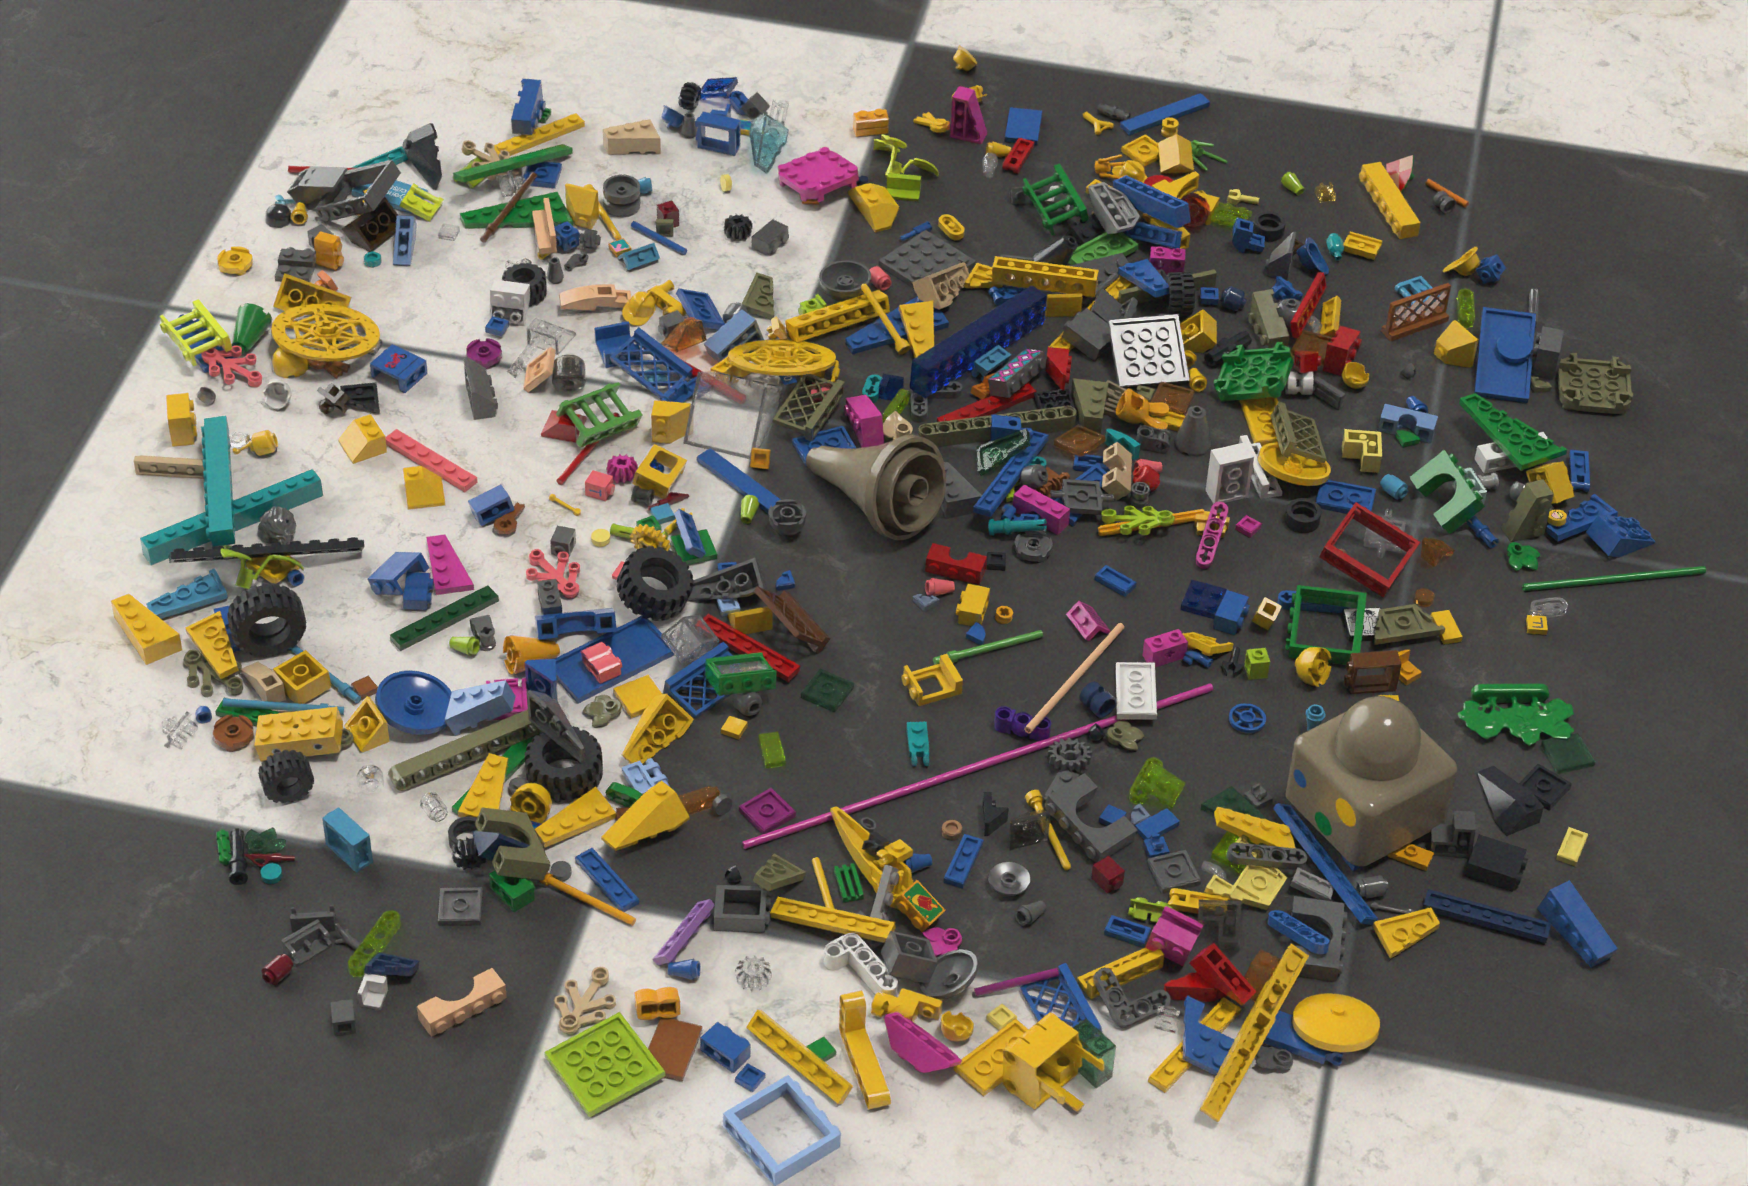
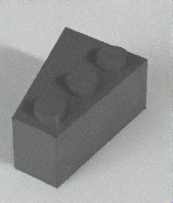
[941,462,982,519]

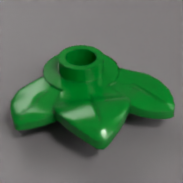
[1507,542,1540,571]

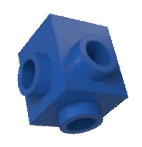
[554,221,580,251]
[1476,254,1506,284]

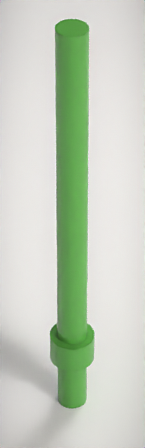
[933,630,1043,665]

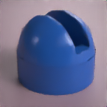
[287,569,304,586]
[195,706,212,723]

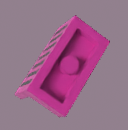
[1066,601,1111,641]

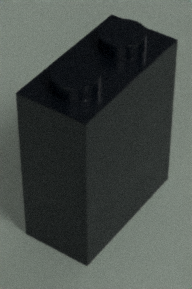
[1465,834,1528,892]

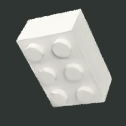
[1206,443,1254,504]

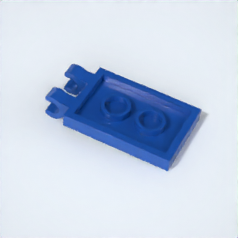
[1263,1011,1344,1066]

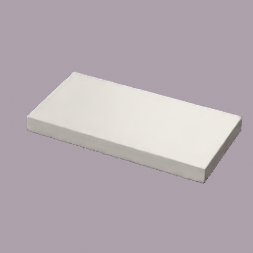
[1116,662,1157,719]

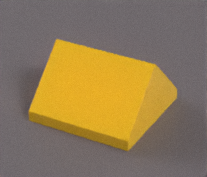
[1158,134,1194,174]
[1044,294,1082,317]
[727,607,773,635]
[344,696,390,752]

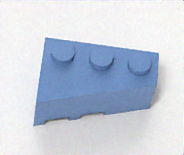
[704,309,764,362]
[445,680,516,736]

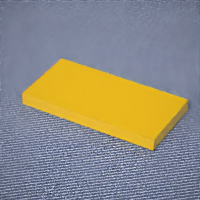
[1240,397,1278,446]
[953,1018,1028,1096]

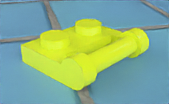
[400,183,444,222]

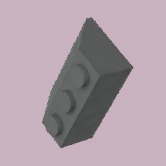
[463,357,498,420]

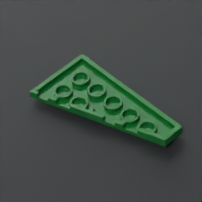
[460,192,573,229]
[1459,393,1567,471]

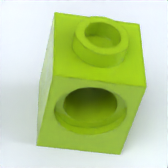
[1244,648,1270,680]

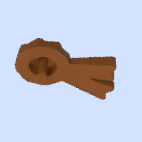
[308,350,351,379]
[494,502,525,535]

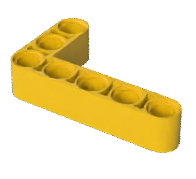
[839,990,891,1109]

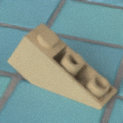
[240,661,286,702]

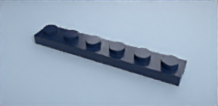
[1422,889,1551,943]

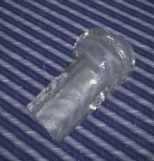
[1201,861,1227,880]

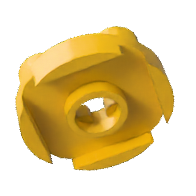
[217,246,253,276]

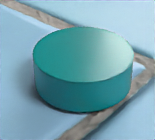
[364,252,382,268]
[261,863,282,884]

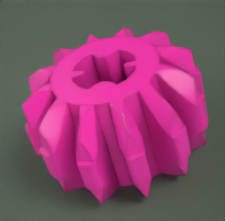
[606,454,638,484]

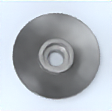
[989,862,1030,896]

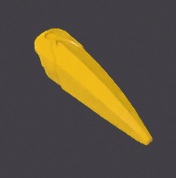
[830,806,913,909]

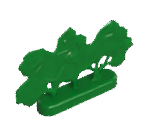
[1457,684,1574,746]

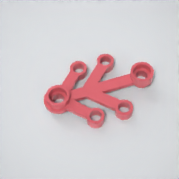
[201,346,262,387]
[526,549,580,599]

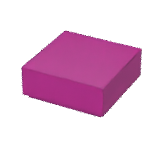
[1235,515,1262,538]

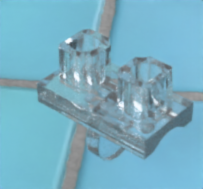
[498,170,526,197]
[162,711,198,750]

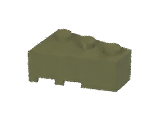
[1071,378,1108,435]

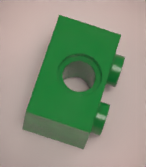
[489,870,535,912]

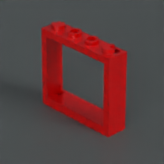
[1319,502,1420,597]

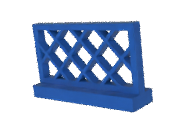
[610,327,693,399]
[663,642,742,719]
[1020,963,1103,1044]

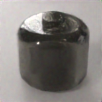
[552,354,586,393]

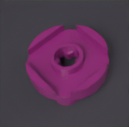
[466,338,502,369]

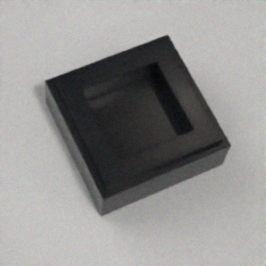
[987,552,1006,571]

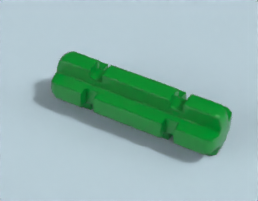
[216,829,231,866]

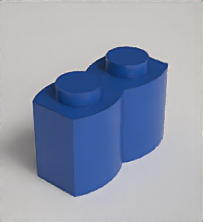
[403,572,434,610]

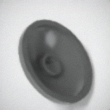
[919,949,979,999]

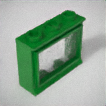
[705,652,776,696]

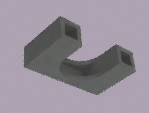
[1044,773,1138,863]
[1291,896,1347,982]

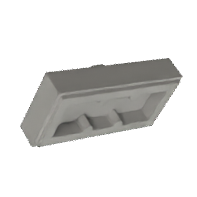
[1290,867,1334,901]

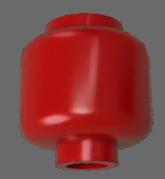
[1133,465,1160,492]

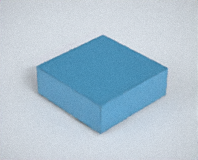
[650,503,675,524]

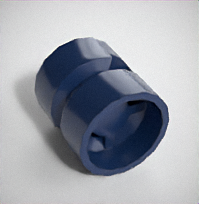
[1079,681,1117,718]

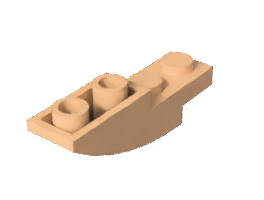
[559,284,631,311]

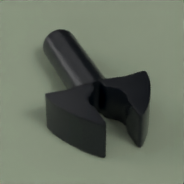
[1222,647,1244,678]

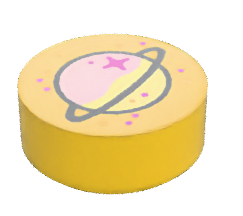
[1547,510,1567,526]

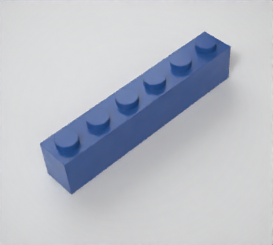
[1113,175,1191,228]

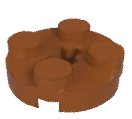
[213,715,254,752]

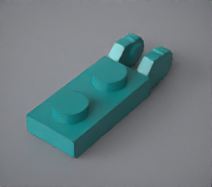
[906,722,930,767]

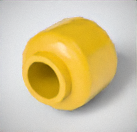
[249,430,278,456]

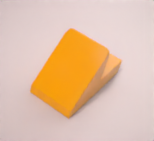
[1397,650,1422,685]

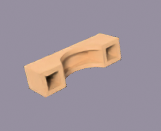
[417,968,507,1037]

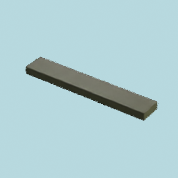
[1118,269,1217,305]

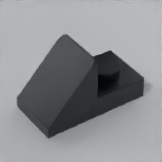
[982,792,1009,836]

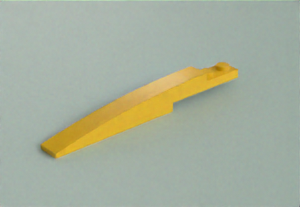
[1199,944,1309,1122]

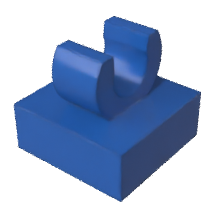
[1143,834,1170,859]

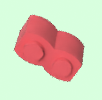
[581,642,623,684]

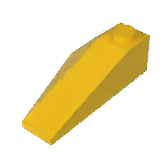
[621,694,694,764]

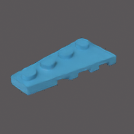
[146,568,228,619]

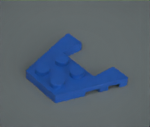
[1183,996,1234,1076]

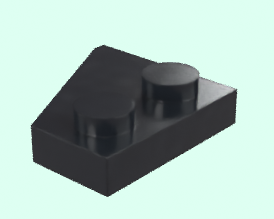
[340,382,380,414]

